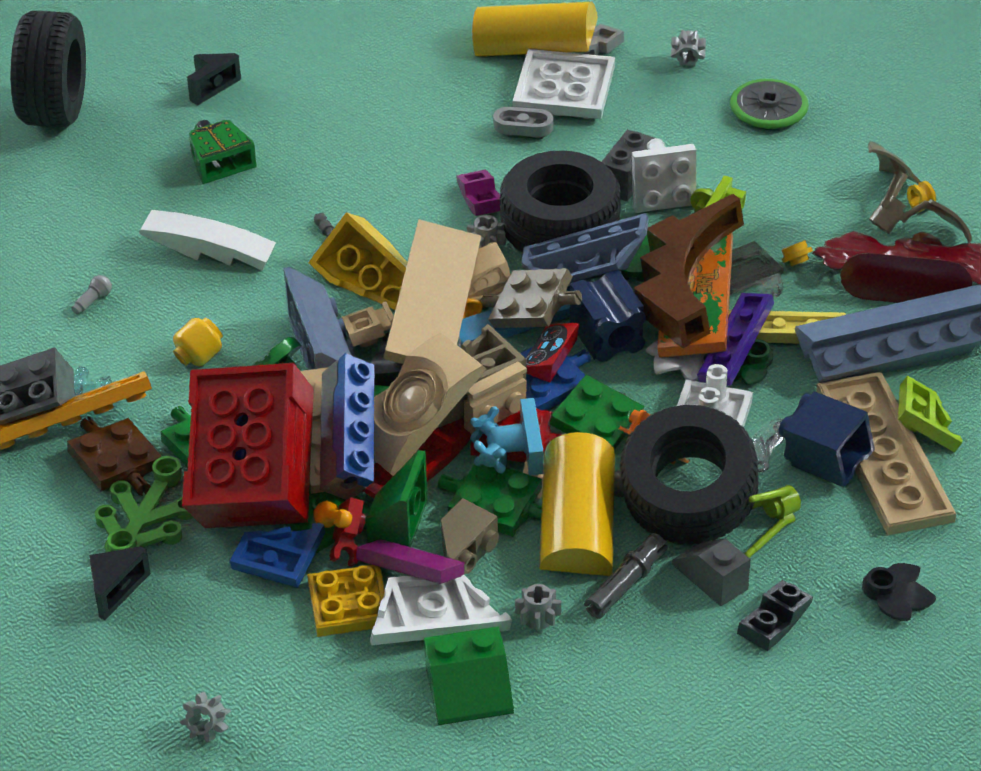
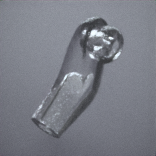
[751,418,786,472]

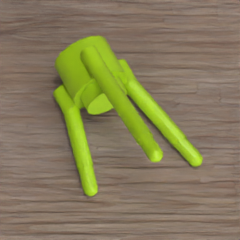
[744,485,801,558]

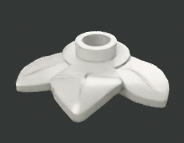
[646,341,706,381]

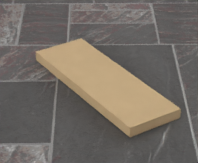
[383,219,481,364]
[816,372,956,535]

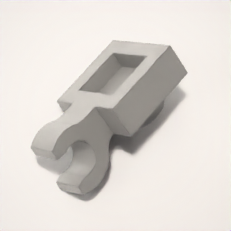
[585,24,624,55]

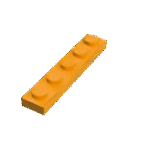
[0,371,152,450]

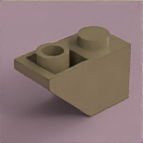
[441,498,499,574]

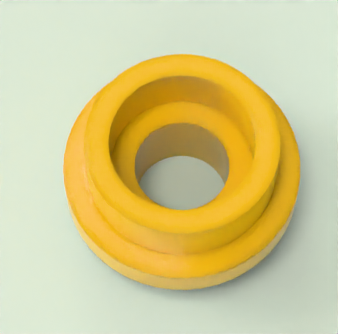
[781,240,813,266]

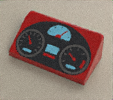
[526,323,579,382]

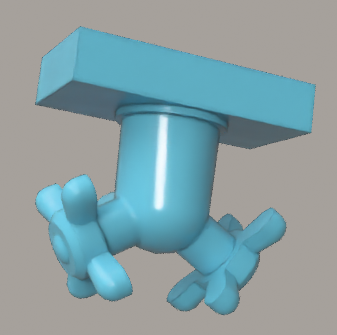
[470,398,543,475]

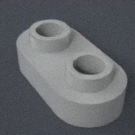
[493,107,553,138]

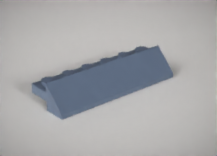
[795,284,981,383]

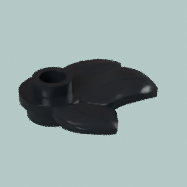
[862,563,936,621]

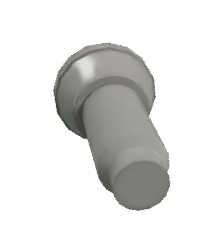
[72,275,112,314]

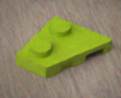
[898,376,962,453]

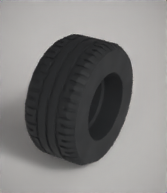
[10,10,86,127]
[500,151,621,253]
[620,405,758,545]

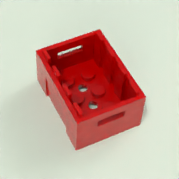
[182,363,314,528]

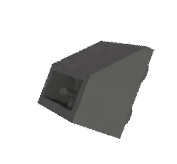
[0,347,75,425]

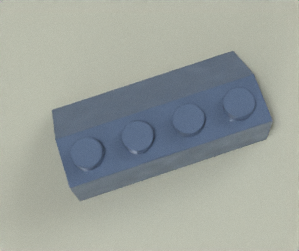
[283,267,354,370]

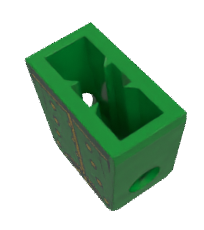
[189,120,257,184]

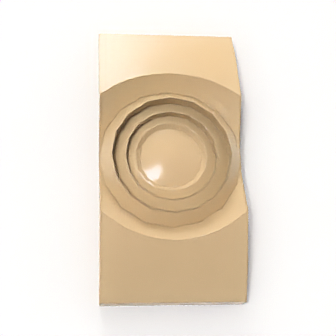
[374,333,486,476]

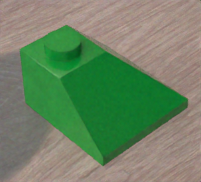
[363,450,427,547]

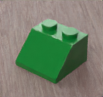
[424,626,514,725]

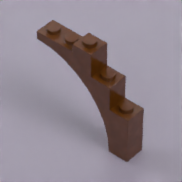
[634,194,744,348]

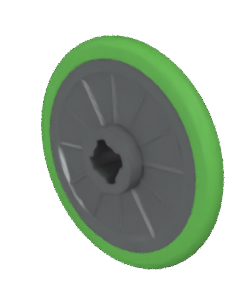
[730,79,809,129]

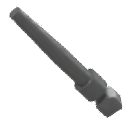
[314,213,334,237]

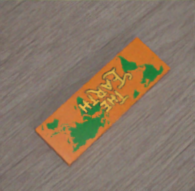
[657,233,733,358]

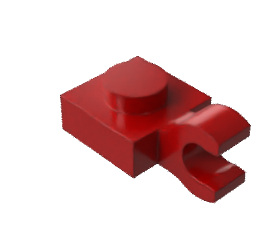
[329,497,366,567]

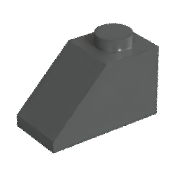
[672,538,751,606]

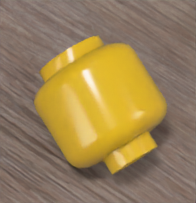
[173,318,223,367]

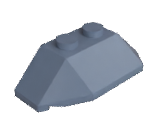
[521,213,648,285]

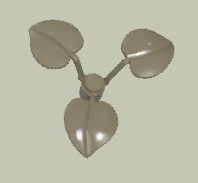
[868,141,972,244]

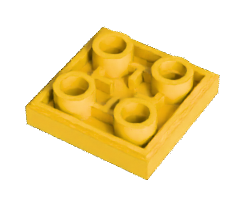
[307,565,385,637]

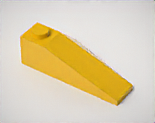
[308,212,407,310]

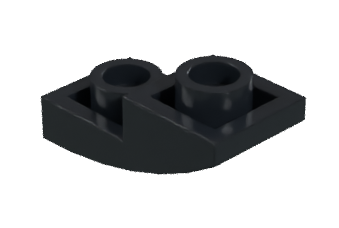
[737,580,813,651]

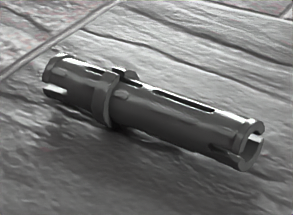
[584,533,668,619]

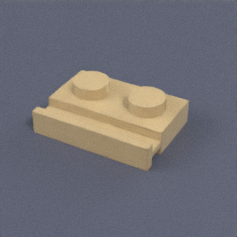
[341,302,394,347]
[464,362,527,434]

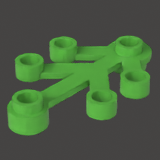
[95,456,194,552]

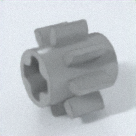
[671,30,706,66]
[467,215,506,248]
[515,584,561,630]
[180,692,231,742]

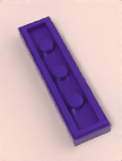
[697,293,774,386]

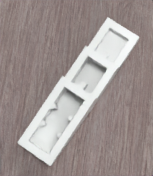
[139,210,276,271]

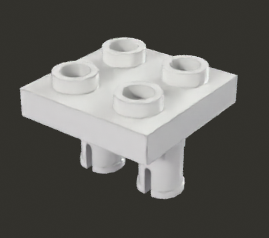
[632,138,697,213]
[677,364,753,427]

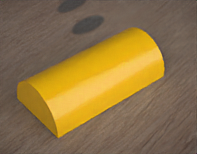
[472,1,598,56]
[539,432,615,576]

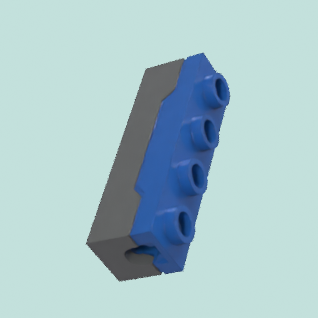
[320,353,374,500]

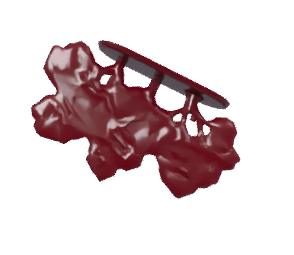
[812,231,981,303]

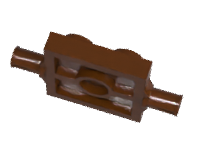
[67,416,162,496]

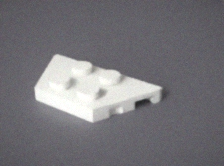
[370,575,512,645]

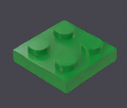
[550,375,645,449]

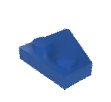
[230,523,326,588]

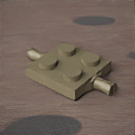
[481,268,582,328]

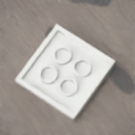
[513,49,615,119]

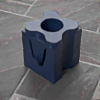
[570,270,646,362]
[778,391,875,487]

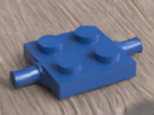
[520,347,591,411]

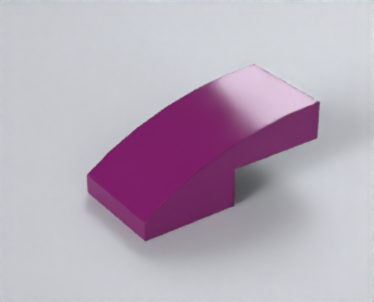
[456,169,500,216]

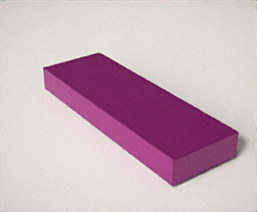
[356,539,465,584]

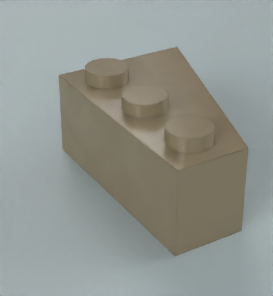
[438,324,526,428]

